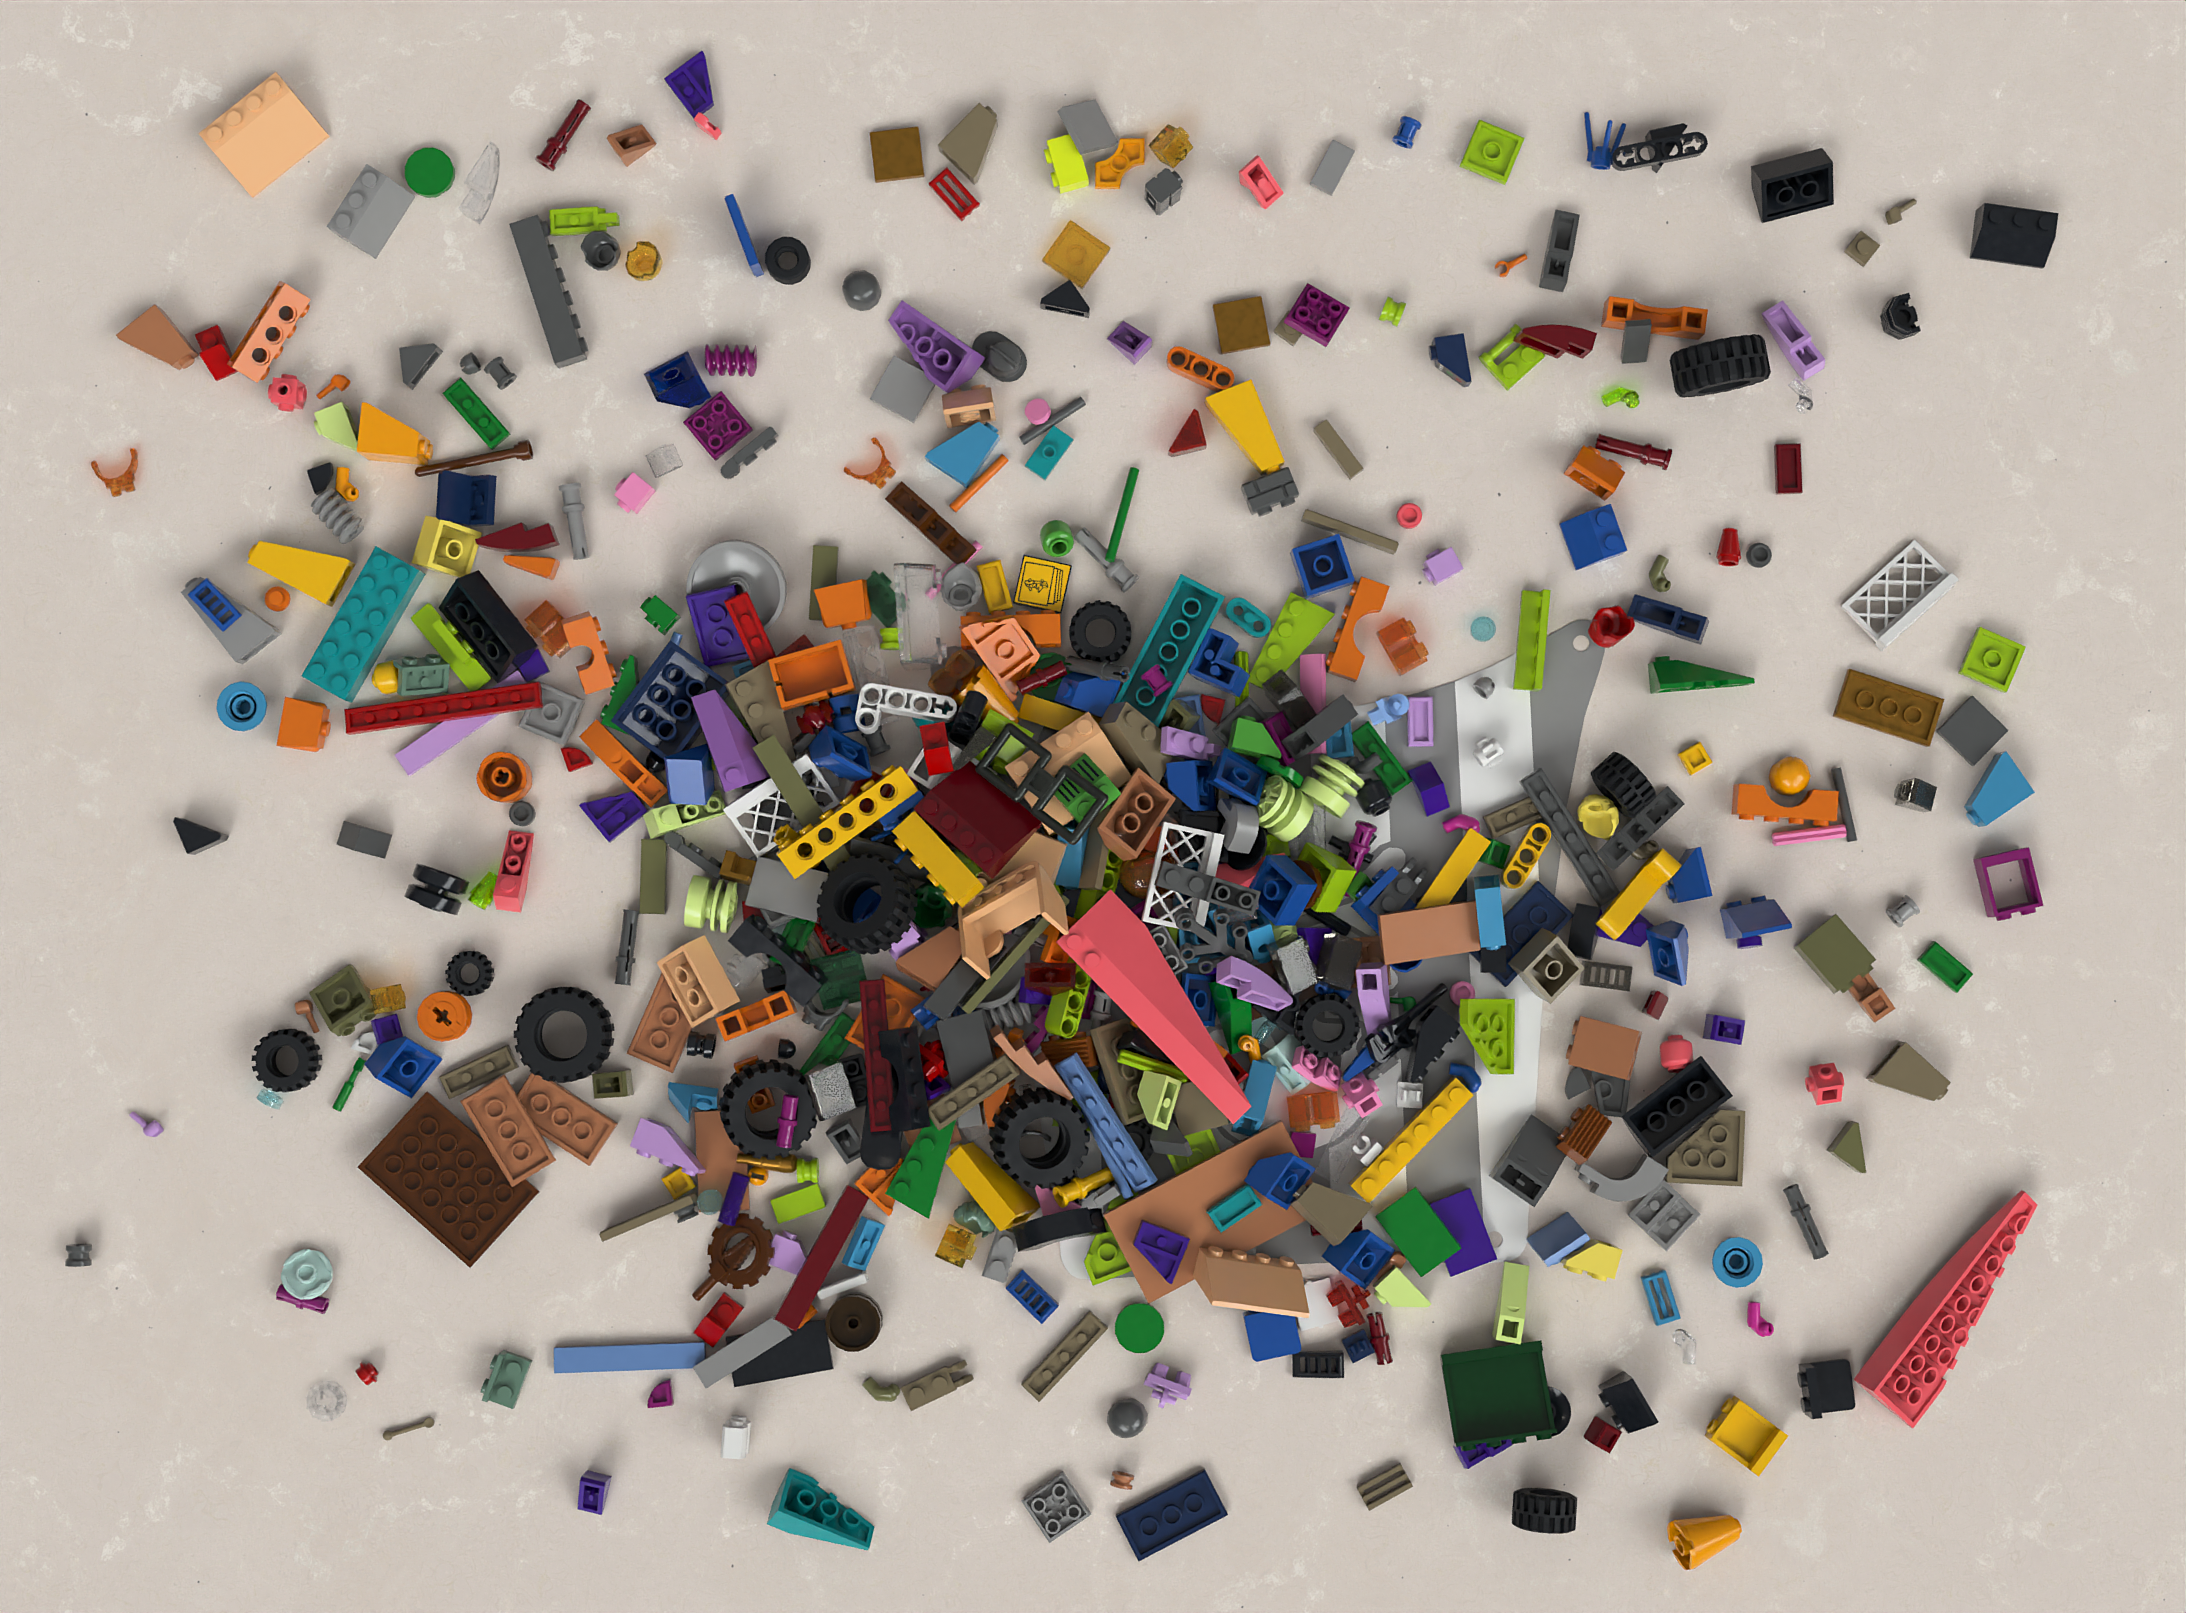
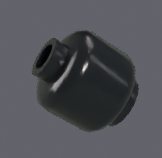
[1355,778,1392,817]

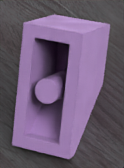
[769,1230,808,1275]

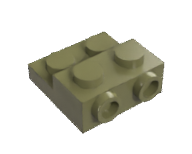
[309,964,380,1036]

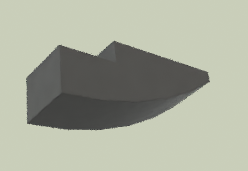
[1539,210,1580,292]

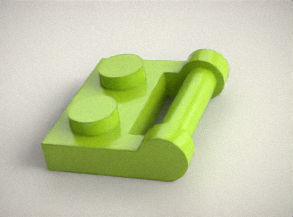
[1479,324,1545,391]

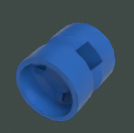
[829,694,866,734]

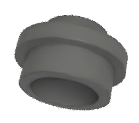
[1746,543,1772,568]

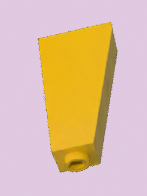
[1204,380,1285,475]
[247,541,356,607]
[945,1142,1040,1232]

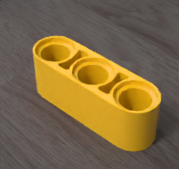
[1500,823,1551,889]

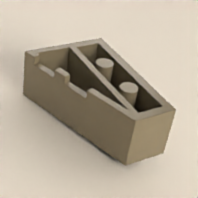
[1099,702,1173,784]

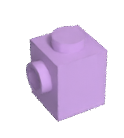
[1422,547,1464,586]

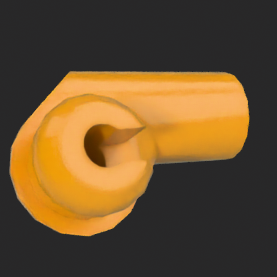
[335,467,359,502]
[1238,1034,1262,1063]

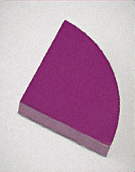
[647,1379,674,1408]

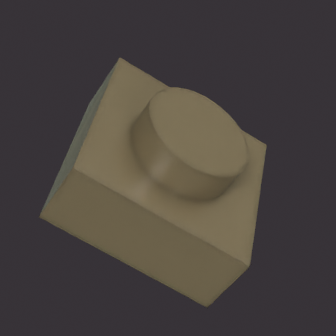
[1844,231,1880,267]
[1274,311,1302,346]

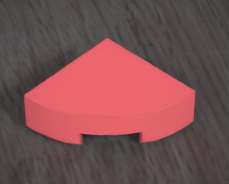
[694,112,722,140]

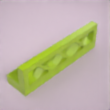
[1513,589,1551,692]

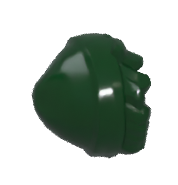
[912,881,953,929]

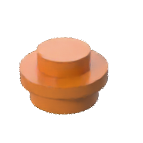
[265,586,291,612]

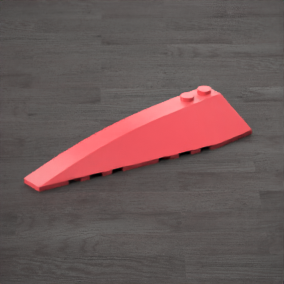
[1056,889,1252,1124]
[1854,1190,2037,1428]

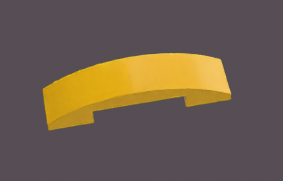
[1017,694,1112,745]

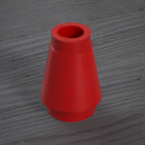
[1716,528,1741,566]

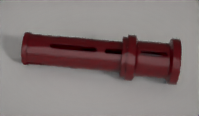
[535,99,591,171]
[1595,433,1672,470]

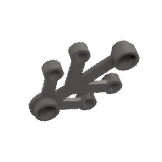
[1174,908,1253,974]

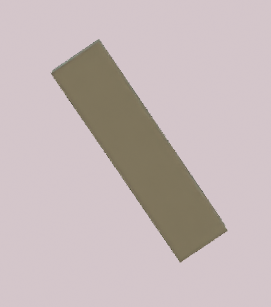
[1313,419,1364,480]

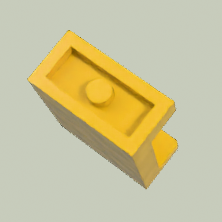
[1705,1396,1788,1477]

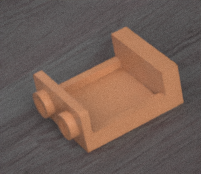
[1566,1016,1642,1081]

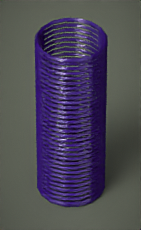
[717,1172,750,1226]

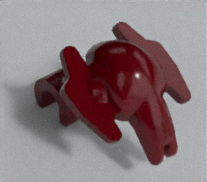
[796,700,834,735]

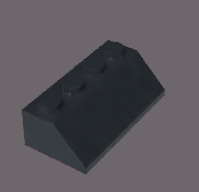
[439,570,538,683]
[1621,1056,1733,1157]

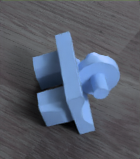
[1367,694,1410,726]

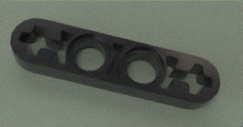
[1610,132,1708,171]

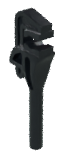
[1365,983,1448,1063]

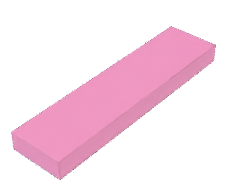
[1300,654,1326,754]

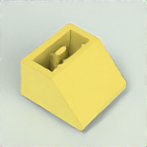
[1561,1238,1623,1282]

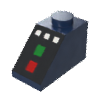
[1429,333,1472,387]

